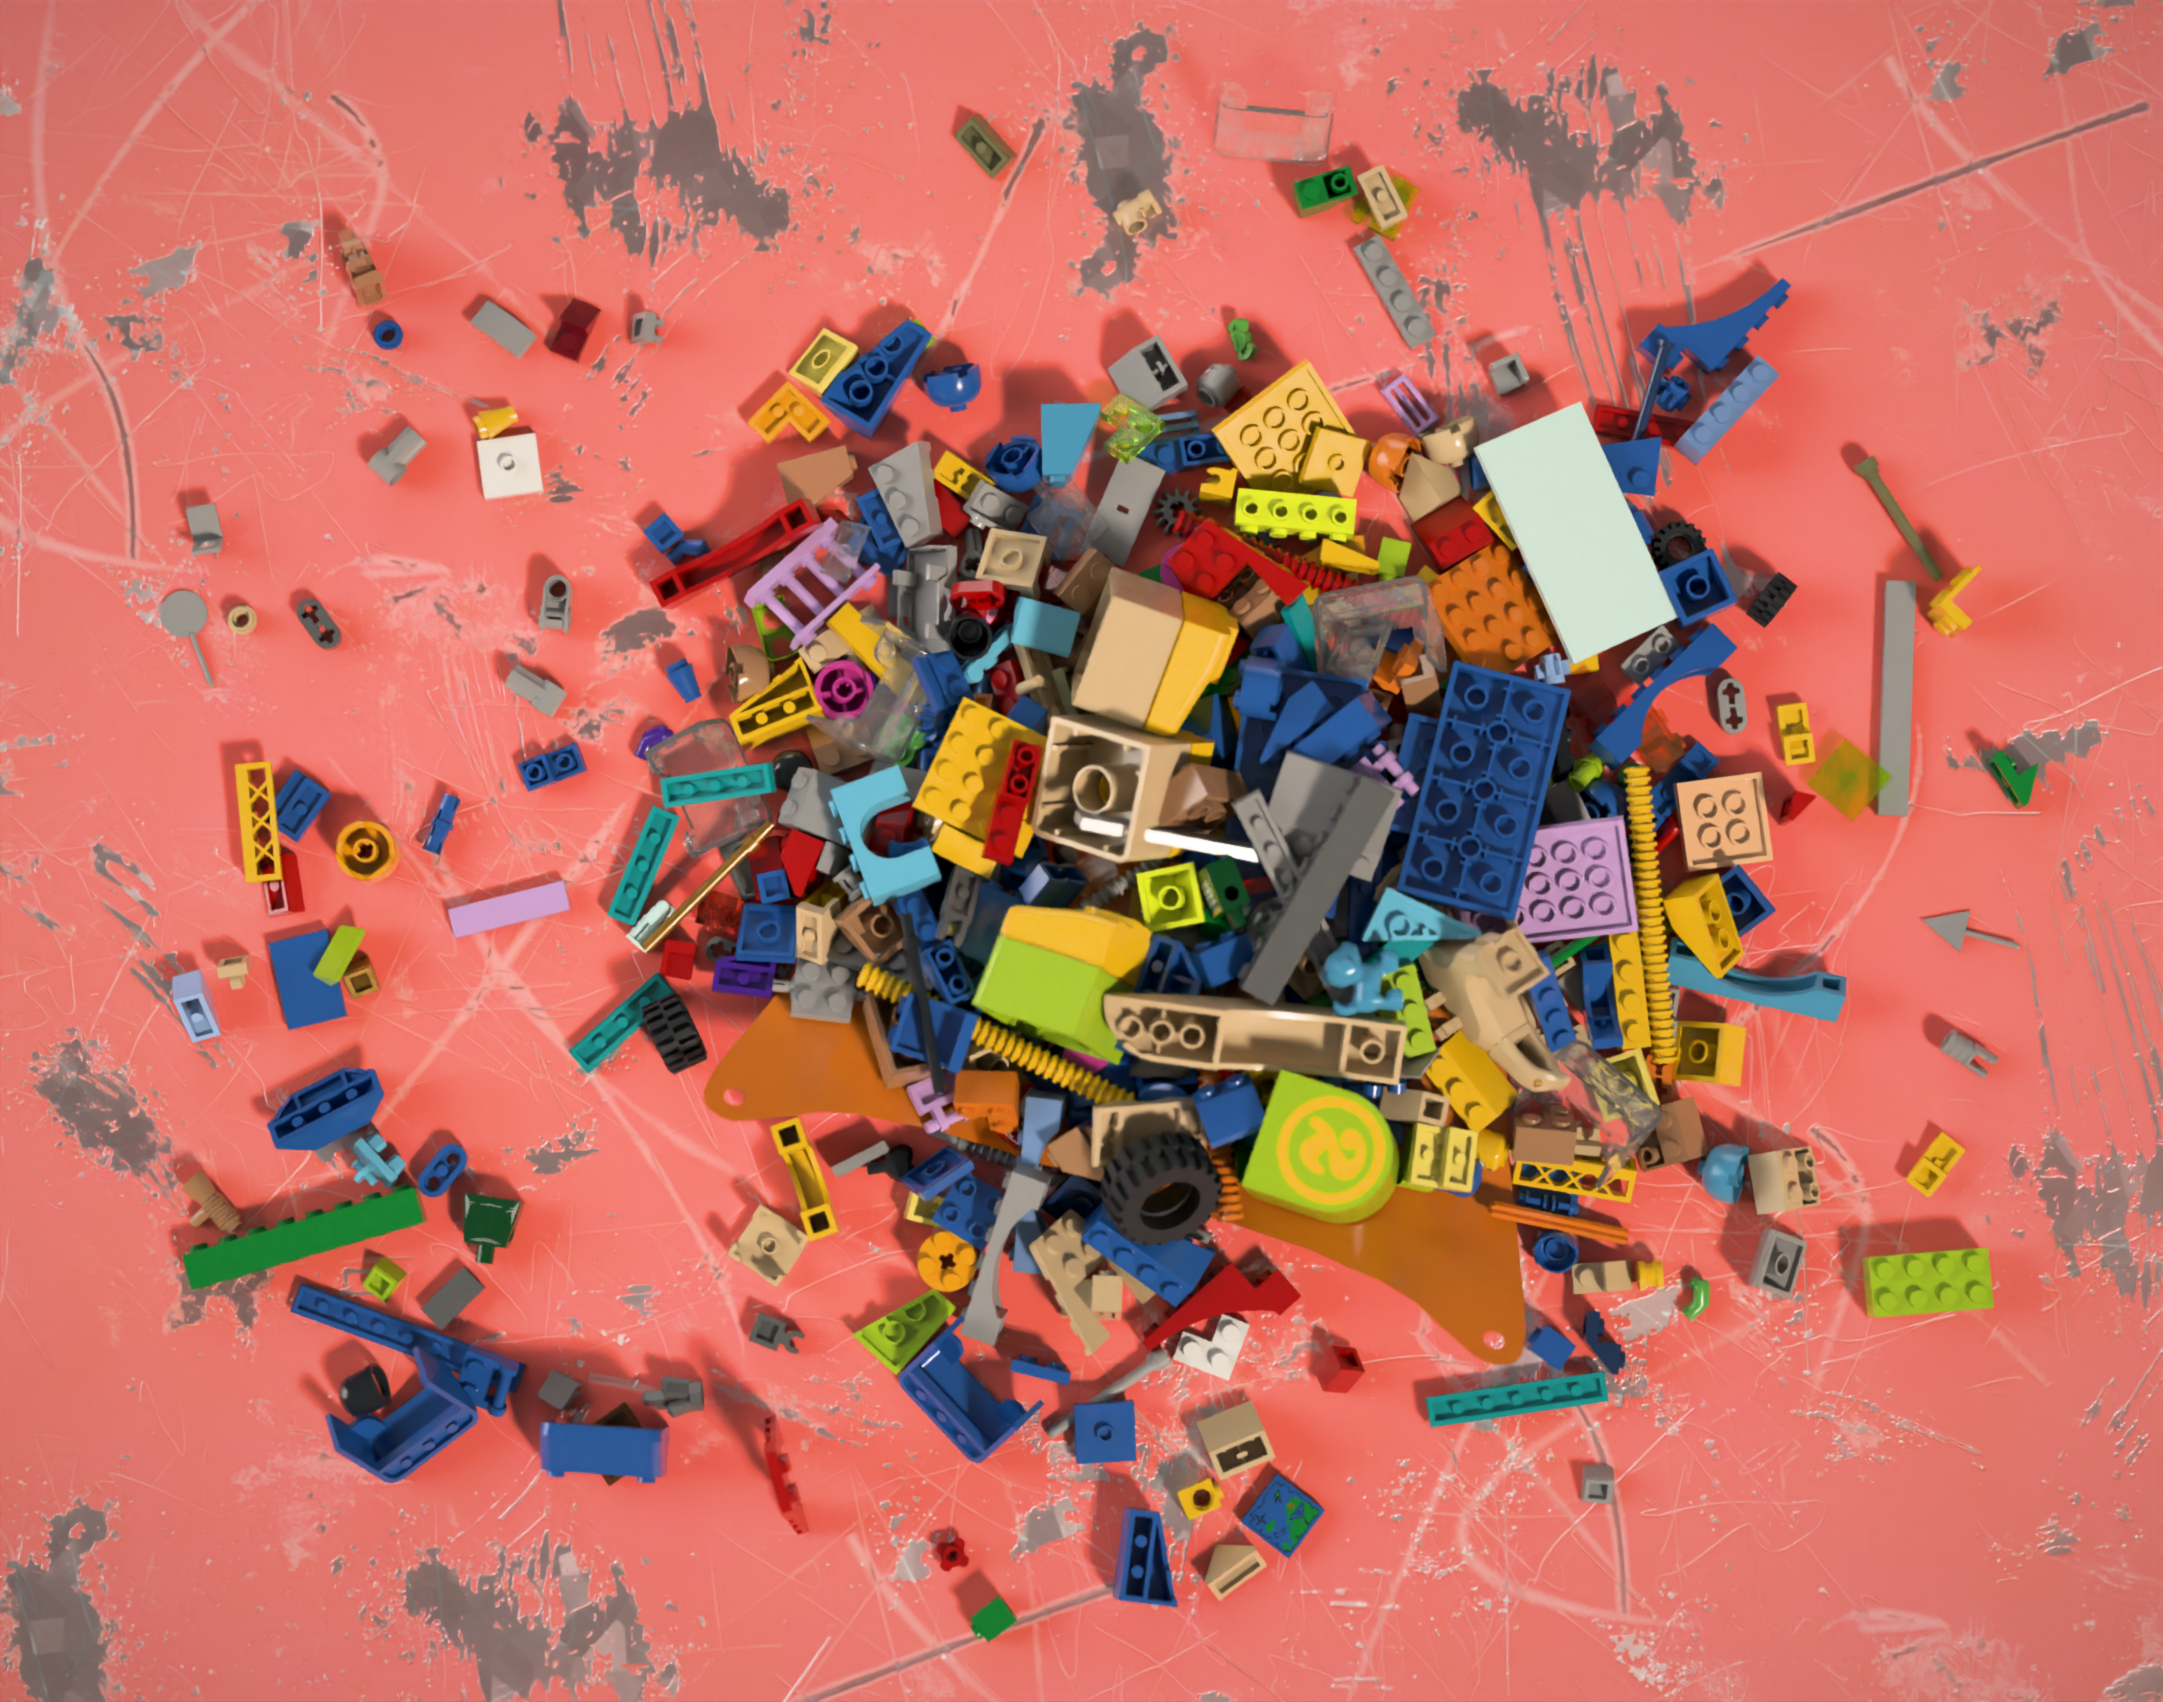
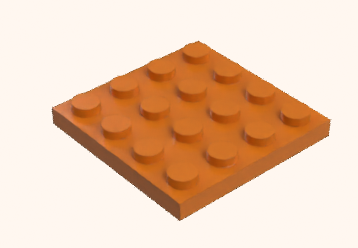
[1415,538,1560,674]

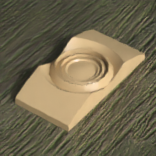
[1091,1097,1207,1167]

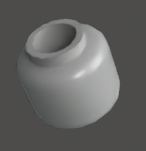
[1196,363,1240,407]

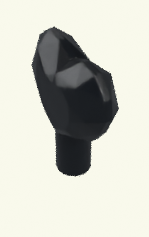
[866,1144,915,1182]

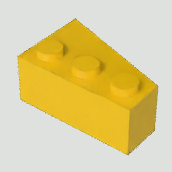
[729,657,826,752]

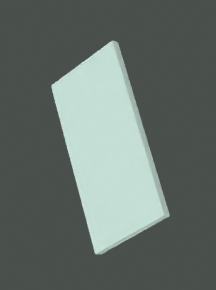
[1473,401,1678,665]

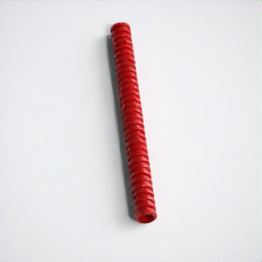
[1173,508,1447,643]

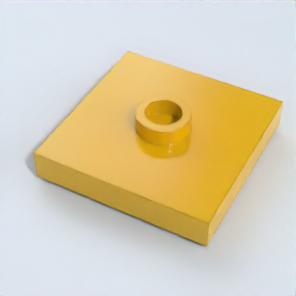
[1298,426,1372,497]

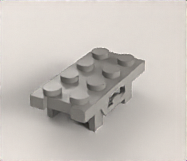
[891,545,957,667]

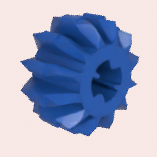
[916,704,957,748]

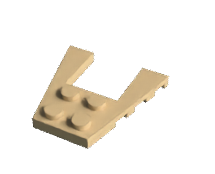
[1028,1209,1156,1357]

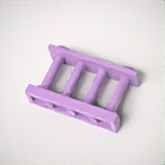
[744,517,881,651]

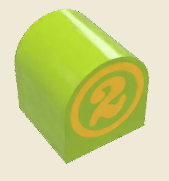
[1241,1069,1400,1224]

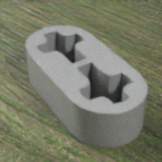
[1715,678,1748,735]

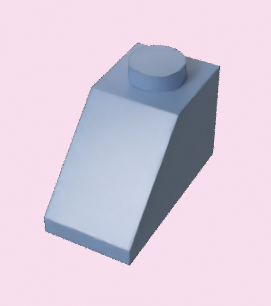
[172,969,221,1043]

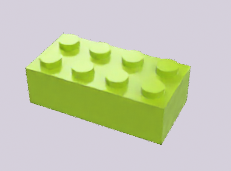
[1861,1247,1994,1318]

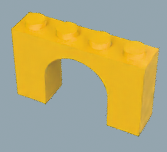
[770,1117,842,1242]

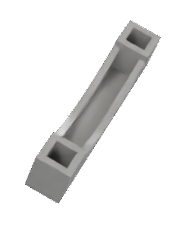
[960,1163,1052,1346]

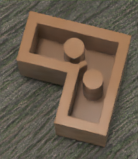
[1511,1105,1577,1166]

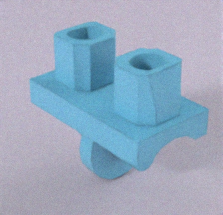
[352,1133,406,1190]

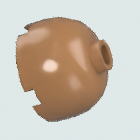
[725,644,775,703]

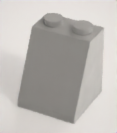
[778,767,879,852]

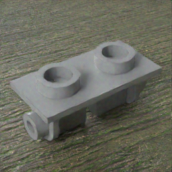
[1620,624,1681,686]

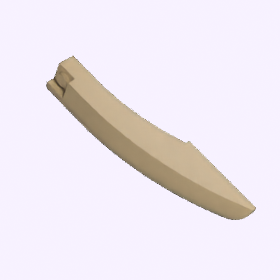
[1104,993,1407,1085]

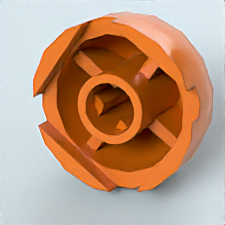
[1367,432,1422,493]

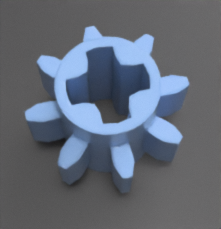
[1533,653,1571,686]

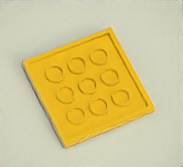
[1211,359,1357,495]
[912,697,1048,859]

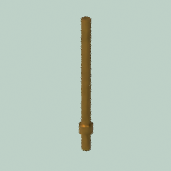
[640,819,776,954]

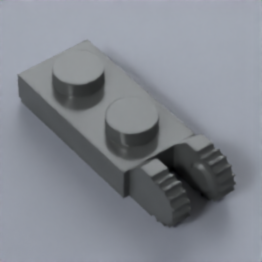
[935,864,983,947]

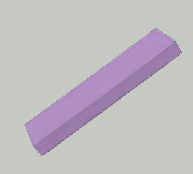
[448,880,571,939]

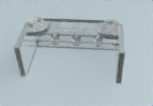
[1313,576,1447,675]
[805,616,932,764]
[1509,1040,1662,1189]

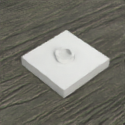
[477,433,544,500]

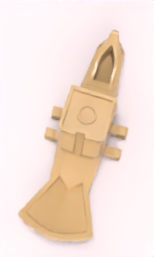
[1373,862,1571,1092]

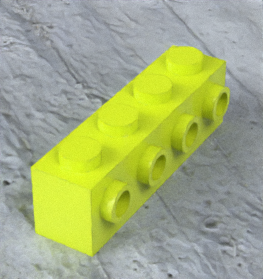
[1234,488,1357,544]

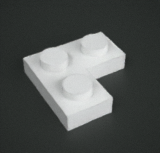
[1172,1314,1250,1381]

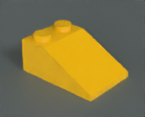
[1663,873,1745,979]

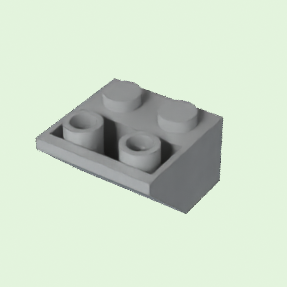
[1107,334,1188,420]

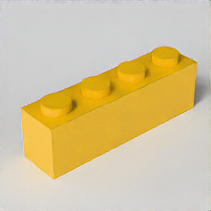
[1604,931,1652,1051]

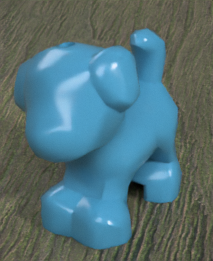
[1320,941,1404,1017]

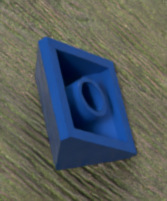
[1720,864,1776,938]

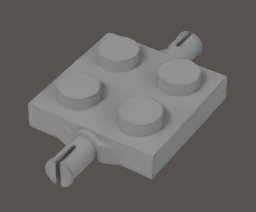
[772,958,874,1024]

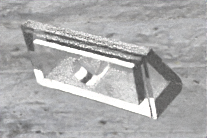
[819,520,871,584]

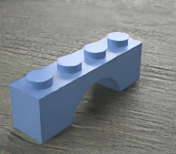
[1674,355,1780,466]

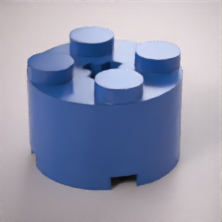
[1233,655,1286,721]

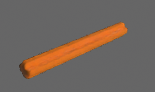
[1488,1201,1629,1244]

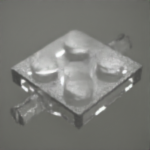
[1026,480,1110,563]

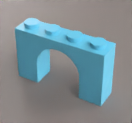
[828,765,942,907]

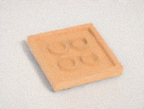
[1673,772,1773,872]

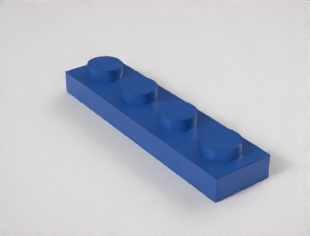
[1527,949,1577,1053]

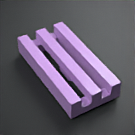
[1380,373,1440,438]

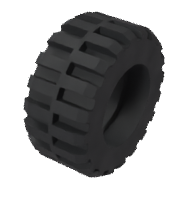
[1100,1131,1222,1246]

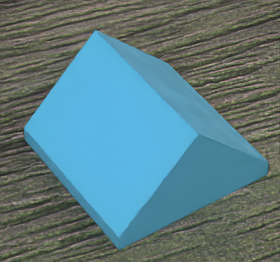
[1011,596,1081,658]

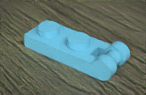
[961,622,1014,685]

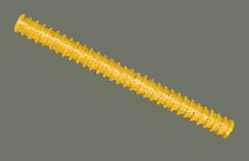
[1623,765,1678,1064]
[856,962,1135,1105]

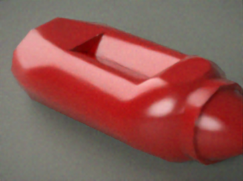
[1654,817,1680,856]

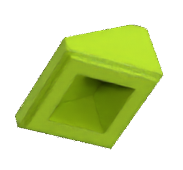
[362,1257,407,1303]

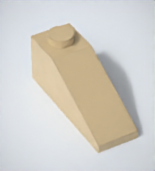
[797,604,889,678]

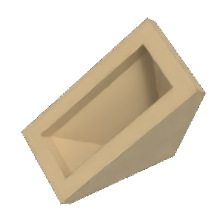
[1205,1544,1267,1600]

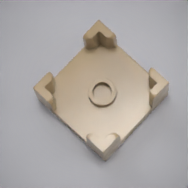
[975,528,1052,601]
[727,1204,810,1288]

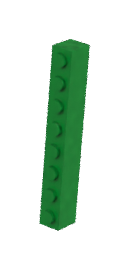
[182,1183,428,1290]

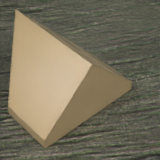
[1399,452,1464,523]

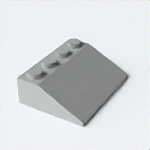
[1267,750,1403,882]

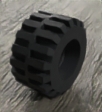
[642,992,707,1074]

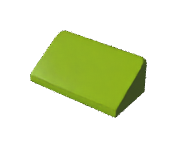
[313,925,366,986]

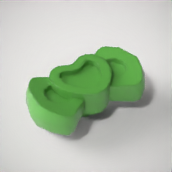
[1228,318,1259,361]

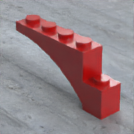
[1142,1262,1301,1352]

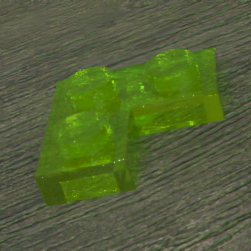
[1101,393,1165,465]

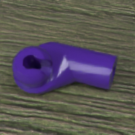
[634,725,674,761]

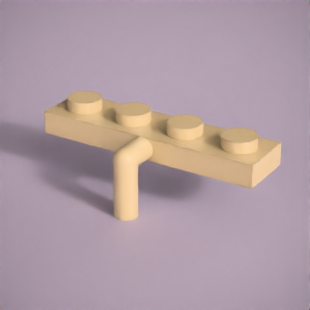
[1010,631,1066,737]

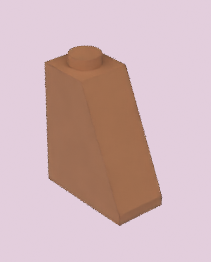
[777,445,858,510]

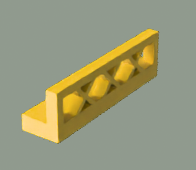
[235,761,283,885]
[1512,1153,1637,1203]

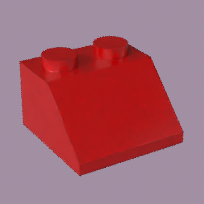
[1410,495,1494,575]
[780,828,825,901]

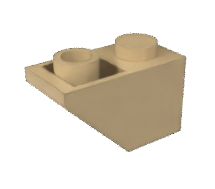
[1377,1086,1450,1128]

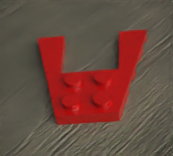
[1167,518,1311,666]
[764,1415,809,1535]

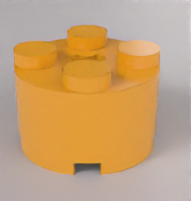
[335,821,401,883]
[917,1231,978,1292]

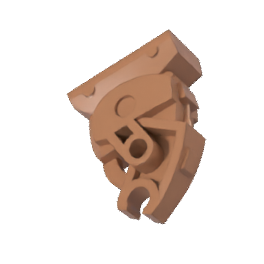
[337,228,388,309]

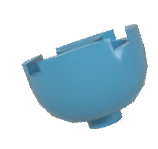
[1697,1144,1750,1205]

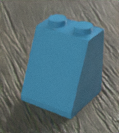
[1041,403,1101,490]

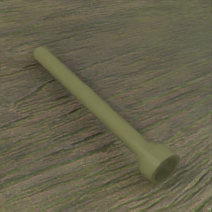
[1853,455,1943,581]

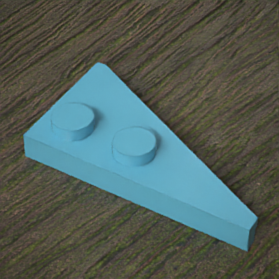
[1360,886,1482,942]

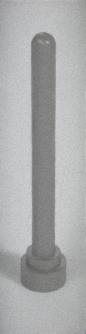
[1047,1345,1173,1438]

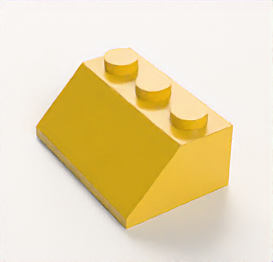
[1425,1029,1520,1132]

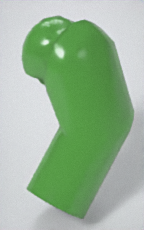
[1681,1276,1711,1322]

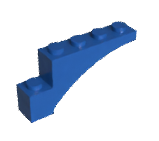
[1636,278,1791,376]

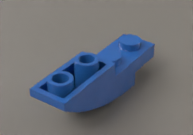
[1119,433,1232,476]
[892,889,976,1006]

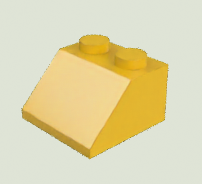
[1672,1020,1746,1087]

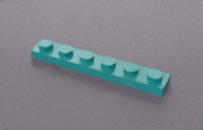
[1425,1371,1609,1428]

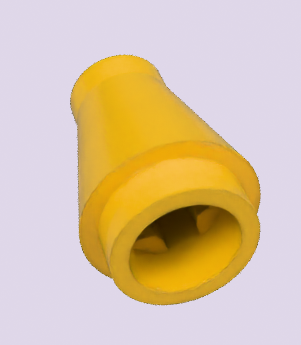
[472,405,518,440]

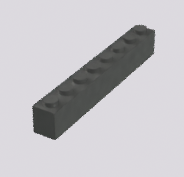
[1237,773,1395,1006]

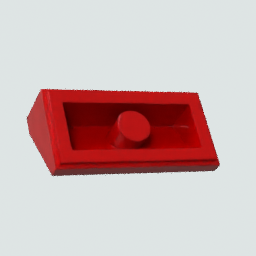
[1778,791,1817,826]
[260,853,305,918]

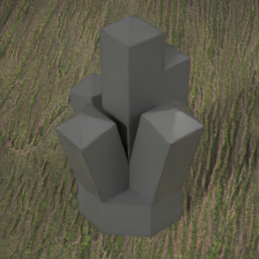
[642,1376,704,1418]

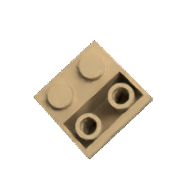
[1747,1146,1821,1215]
[1196,1400,1276,1481]

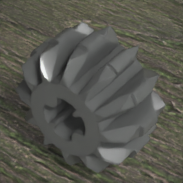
[1153,487,1203,538]

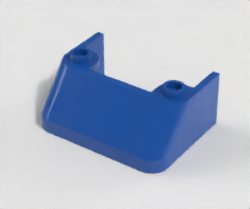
[898,1315,1044,1463]
[325,1346,479,1483]
[540,1418,670,1483]

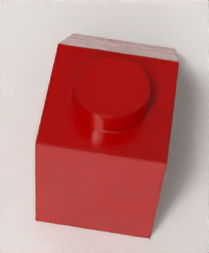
[872,800,916,853]

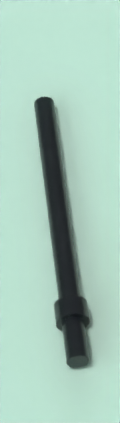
[900,912,946,1094]

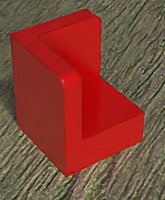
[659,939,698,980]
[1314,1345,1365,1393]

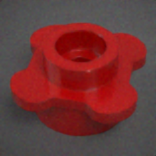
[936,1538,969,1571]

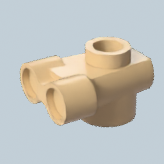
[1113,189,1163,235]

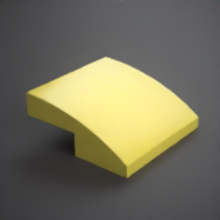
[1406,1123,1478,1192]

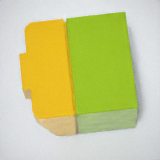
[972,905,1152,1065]

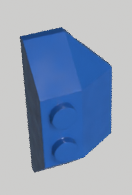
[1115,933,1204,1057]
[267,1068,385,1151]

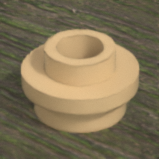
[227,605,258,635]

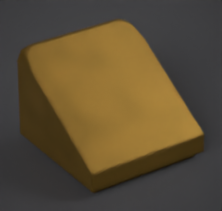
[342,956,381,1000]

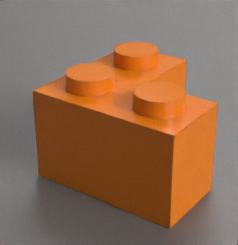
[953,1070,1023,1134]

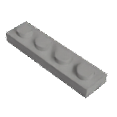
[1353,234,1437,351]

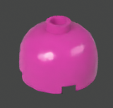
[814,660,873,722]

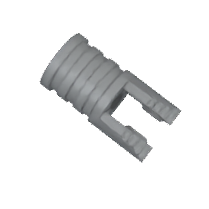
[1939,1029,1999,1079]

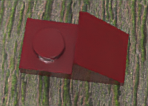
[550,298,601,364]

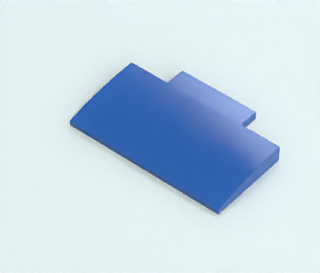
[1389,660,1571,921]

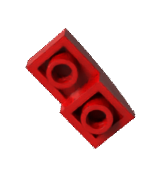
[933,479,972,540]

